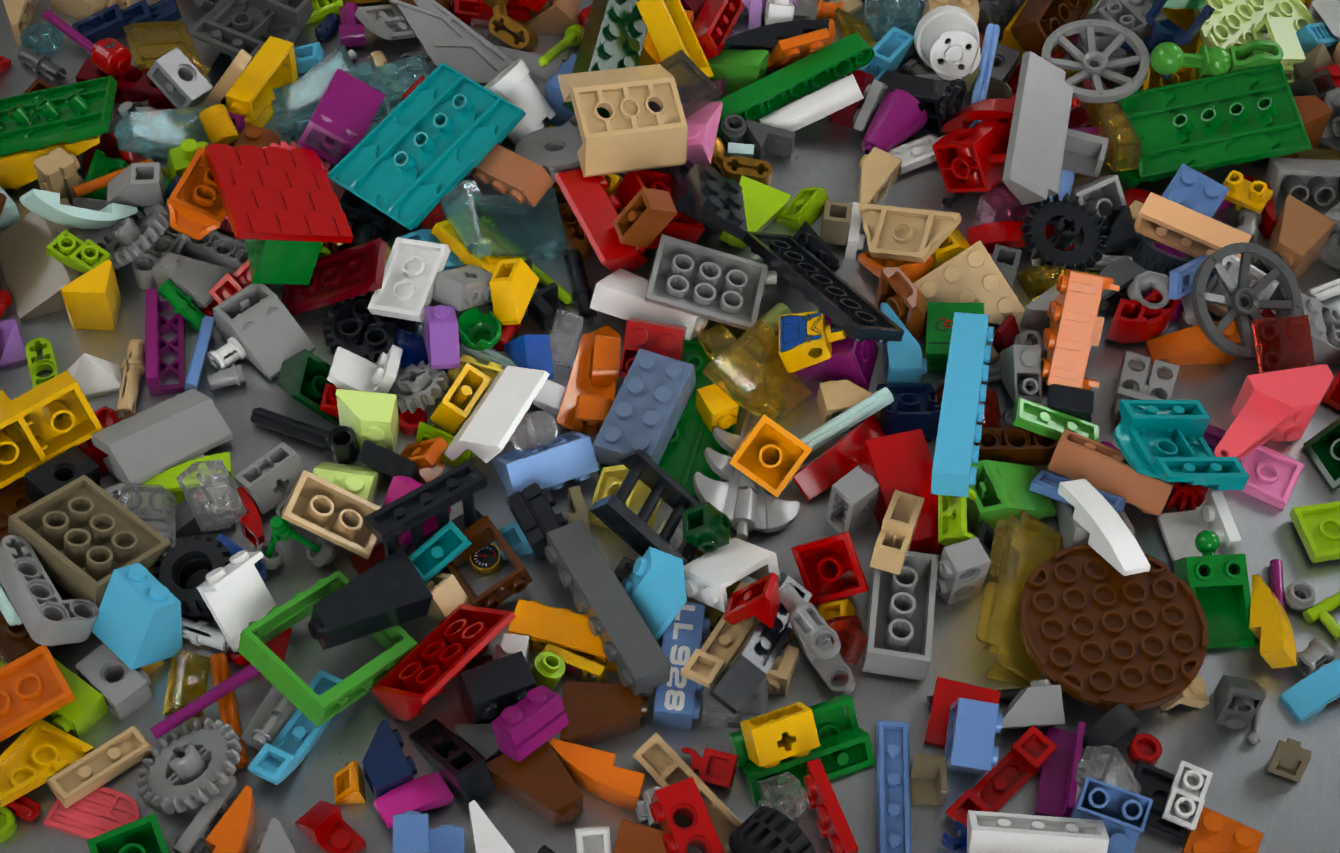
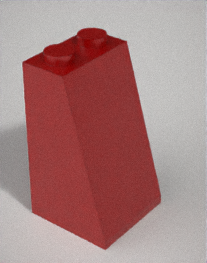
[859,429,946,554]

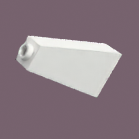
[589,268,708,340]

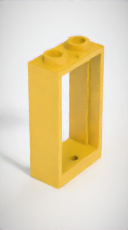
[636,0,714,89]
[225,36,299,128]

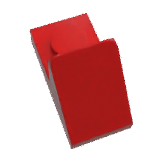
[723,572,780,628]
[295,800,366,853]

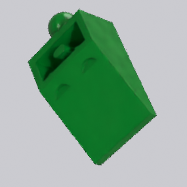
[1173,530,1256,649]

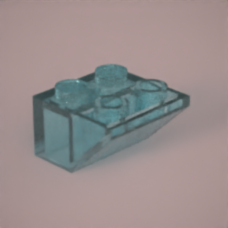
[864,0,923,42]

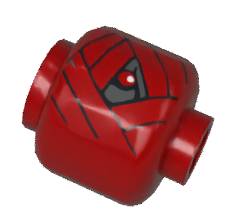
[91,38,132,77]

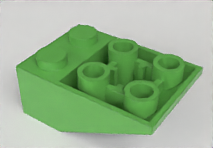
[967,460,1057,534]

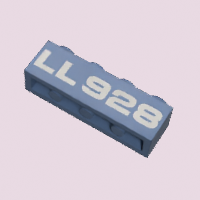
[652,602,710,731]

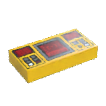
[543,643,606,683]

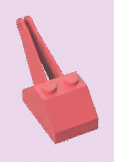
[1213,364,1334,460]

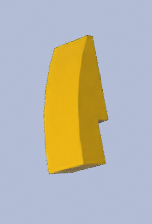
[1249,574,1297,669]

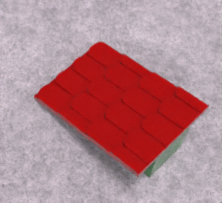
[204,143,354,285]

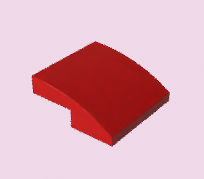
[924,677,1001,749]

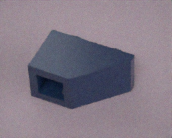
[362,719,417,799]

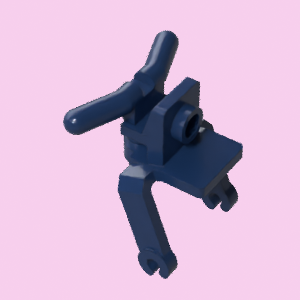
[1120,0,1215,80]

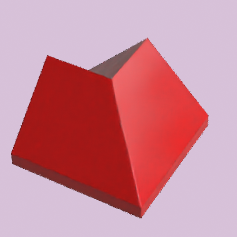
[791,531,869,605]

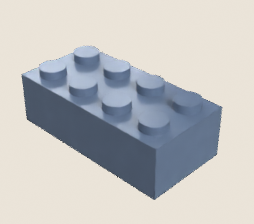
[593,348,696,466]

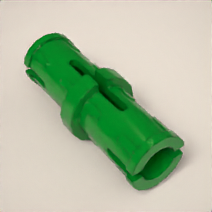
[156,278,206,332]

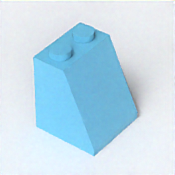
[92,563,183,670]

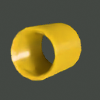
[198,104,239,145]

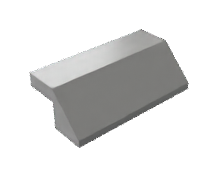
[91,388,233,488]

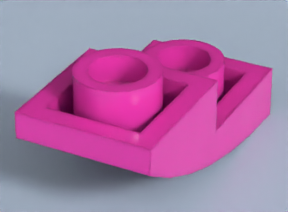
[373,772,454,829]

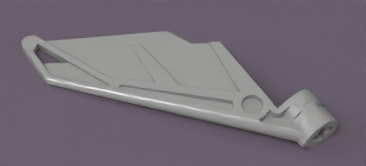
[389,0,547,101]

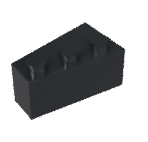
[878,71,950,138]

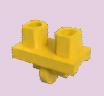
[1222,170,1273,214]

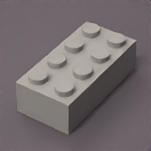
[862,551,938,681]

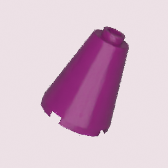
[861,89,928,155]

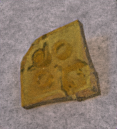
[702,320,812,421]

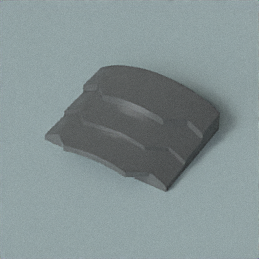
[188,0,313,67]

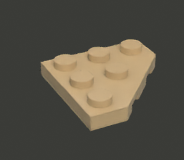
[913,240,1025,325]

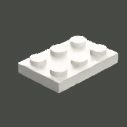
[368,237,451,322]

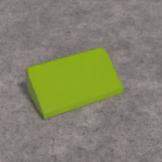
[776,187,830,232]

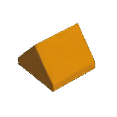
[333,760,366,806]

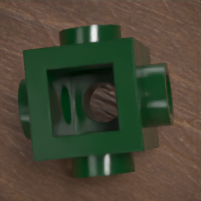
[682,502,731,553]

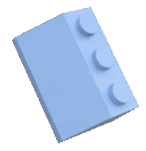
[492,430,599,496]

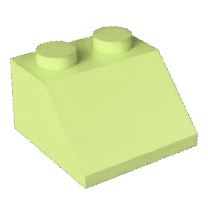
[336,389,400,452]
[312,462,383,504]

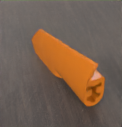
[556,325,621,435]

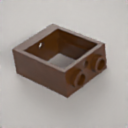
[446,515,533,609]

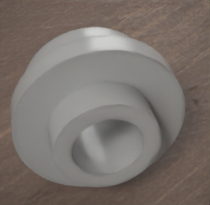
[1284,581,1315,611]

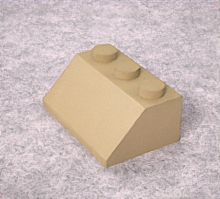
[281,470,382,559]

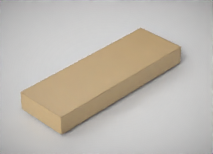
[46,725,153,808]

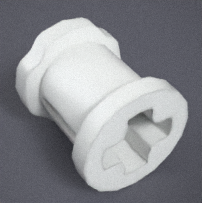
[207,337,246,371]

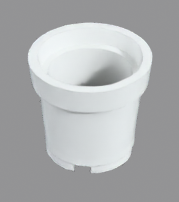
[914,5,981,81]
[484,58,556,146]

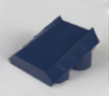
[876,383,941,442]

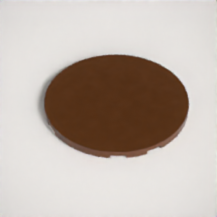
[1017,543,1208,711]

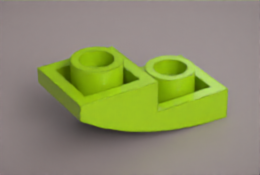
[46,229,111,273]

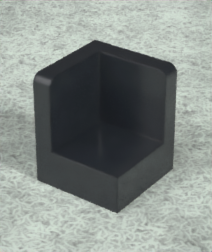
[528,282,570,332]

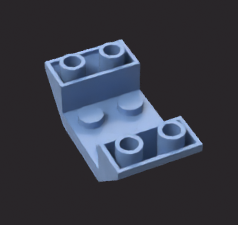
[1070,776,1153,853]

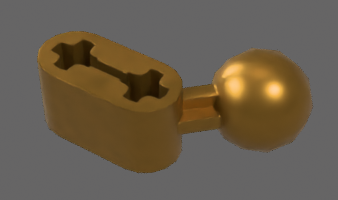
[483,0,539,52]
[705,136,773,186]

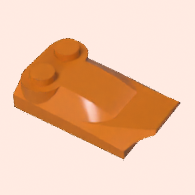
[167,147,227,240]

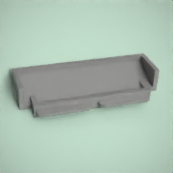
[1002,51,1074,205]

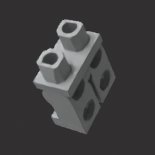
[1111,351,1180,421]

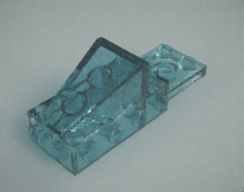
[271,45,432,145]

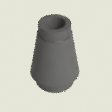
[721,114,747,151]

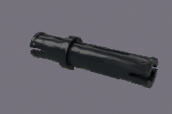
[564,249,597,322]

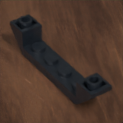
[709,572,812,714]

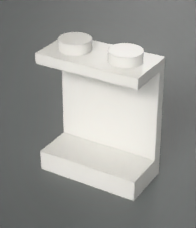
[684,537,781,613]
[196,550,277,653]

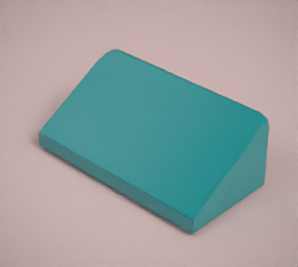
[409,521,472,584]

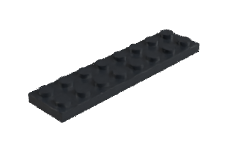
[742,231,904,343]

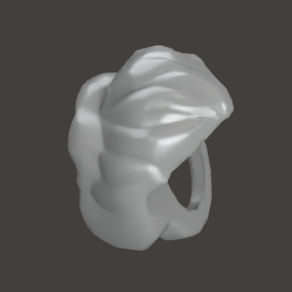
[1127,270,1169,309]

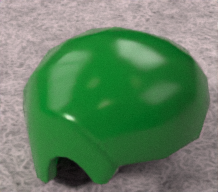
[457,307,502,351]

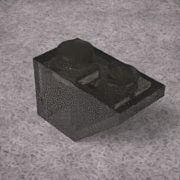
[1290,68,1336,100]

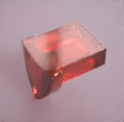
[826,616,869,665]

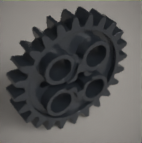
[323,292,417,364]

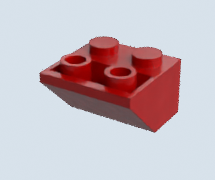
[618,318,687,378]

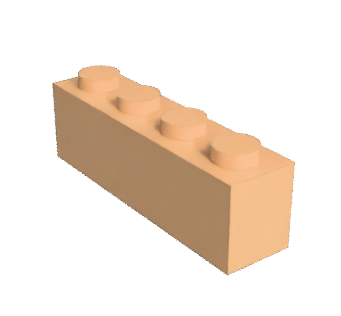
[1134,192,1252,262]

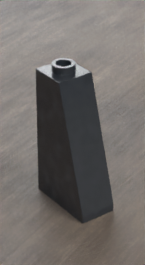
[308,549,433,650]

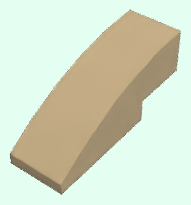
[870,490,925,575]

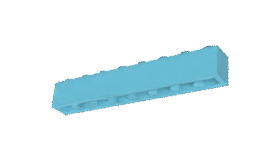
[931,312,994,498]

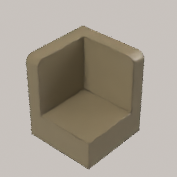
[910,754,948,807]

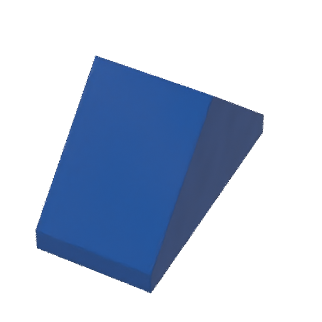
[503,334,554,379]

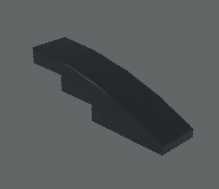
[725,20,829,53]

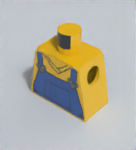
[779,311,846,374]

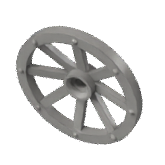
[1041,19,1150,103]

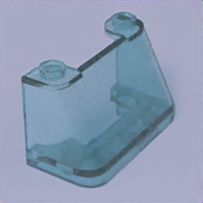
[440,180,568,261]

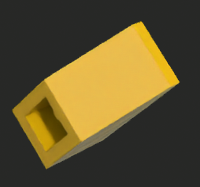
[489,258,539,326]

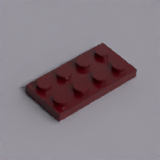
[281,238,387,316]

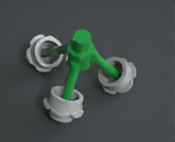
[253,495,336,570]

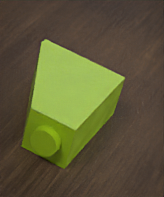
[719,175,791,249]

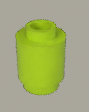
[530,651,566,691]

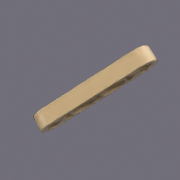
[200,49,253,109]

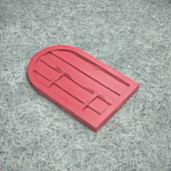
[43,786,141,840]

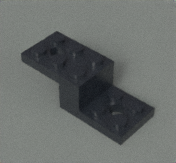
[670,160,748,240]

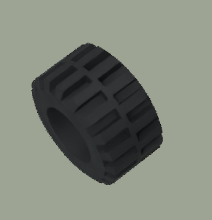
[153,535,231,622]
[729,806,816,853]

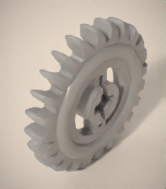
[97,204,170,270]
[136,717,242,814]

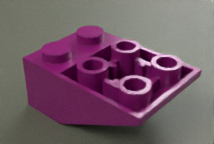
[297,68,386,165]

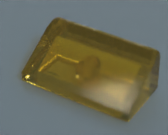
[163,649,210,717]

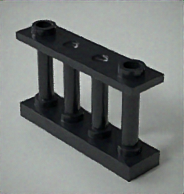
[590,448,700,566]
[364,460,488,567]

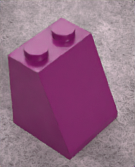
[794,314,879,391]

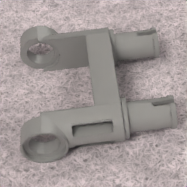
[779,583,856,697]

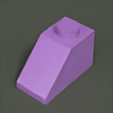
[423,305,460,369]

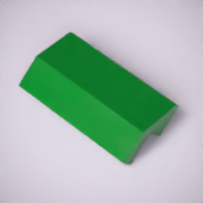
[728,694,876,806]

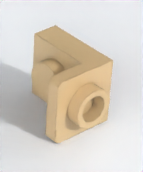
[758,645,799,696]

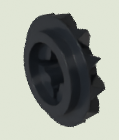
[939,78,967,120]

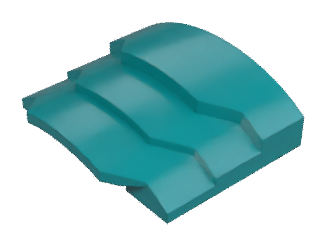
[1113,400,1249,490]

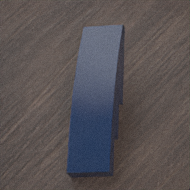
[72,0,182,43]

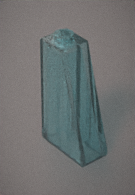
[115,106,211,159]

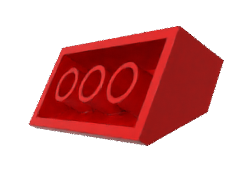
[554,169,648,273]

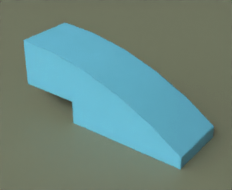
[858,26,914,81]

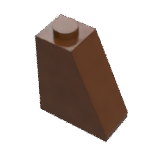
[560,681,648,747]
[486,741,583,826]

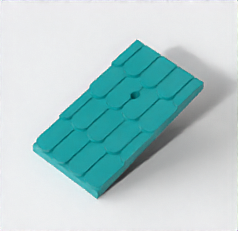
[327,62,526,231]

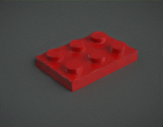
[803,758,858,853]

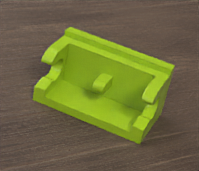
[938,488,976,546]

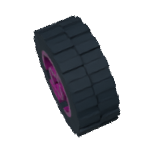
[1132,237,1195,277]

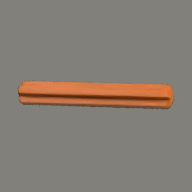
[209,652,249,770]

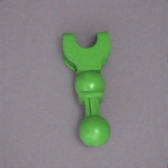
[1150,40,1284,78]

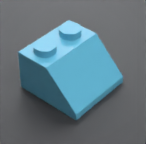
[621,547,687,642]

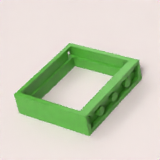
[237,570,418,728]

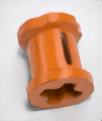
[816,0,843,24]

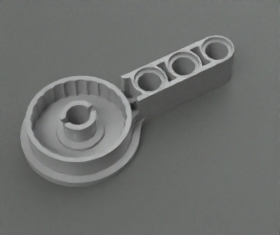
[515,114,583,182]

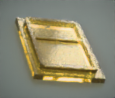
[123,21,201,69]

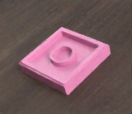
[1239,445,1305,511]

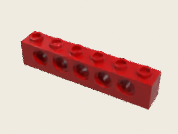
[649,777,725,853]

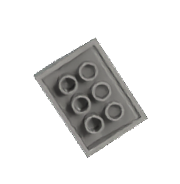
[644,234,768,332]

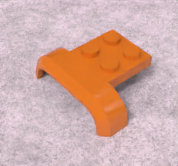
[767,19,836,72]

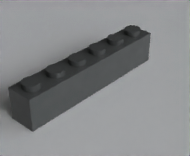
[544,519,671,696]

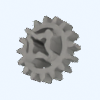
[388,361,449,414]

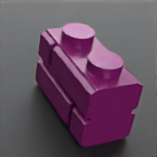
[491,685,569,762]

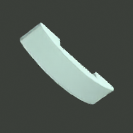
[20,189,138,229]

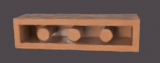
[466,144,554,207]
[1047,429,1175,516]

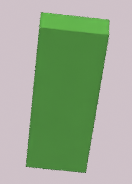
[1012,397,1099,442]

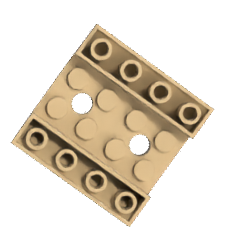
[557,64,688,178]

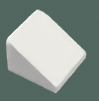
[574,824,611,853]

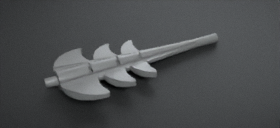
[693,363,800,541]

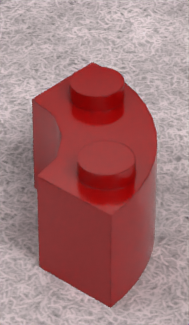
[1106,289,1181,344]

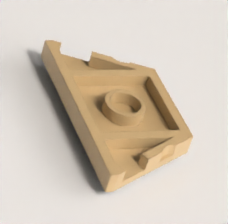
[858,203,962,263]

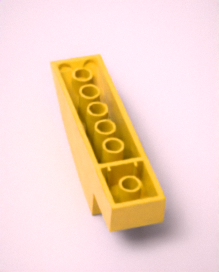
[0,370,103,489]

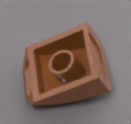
[874,267,927,340]

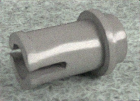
[206,363,246,392]

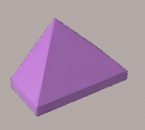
[0,317,27,370]

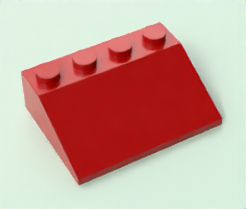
[370,604,516,722]

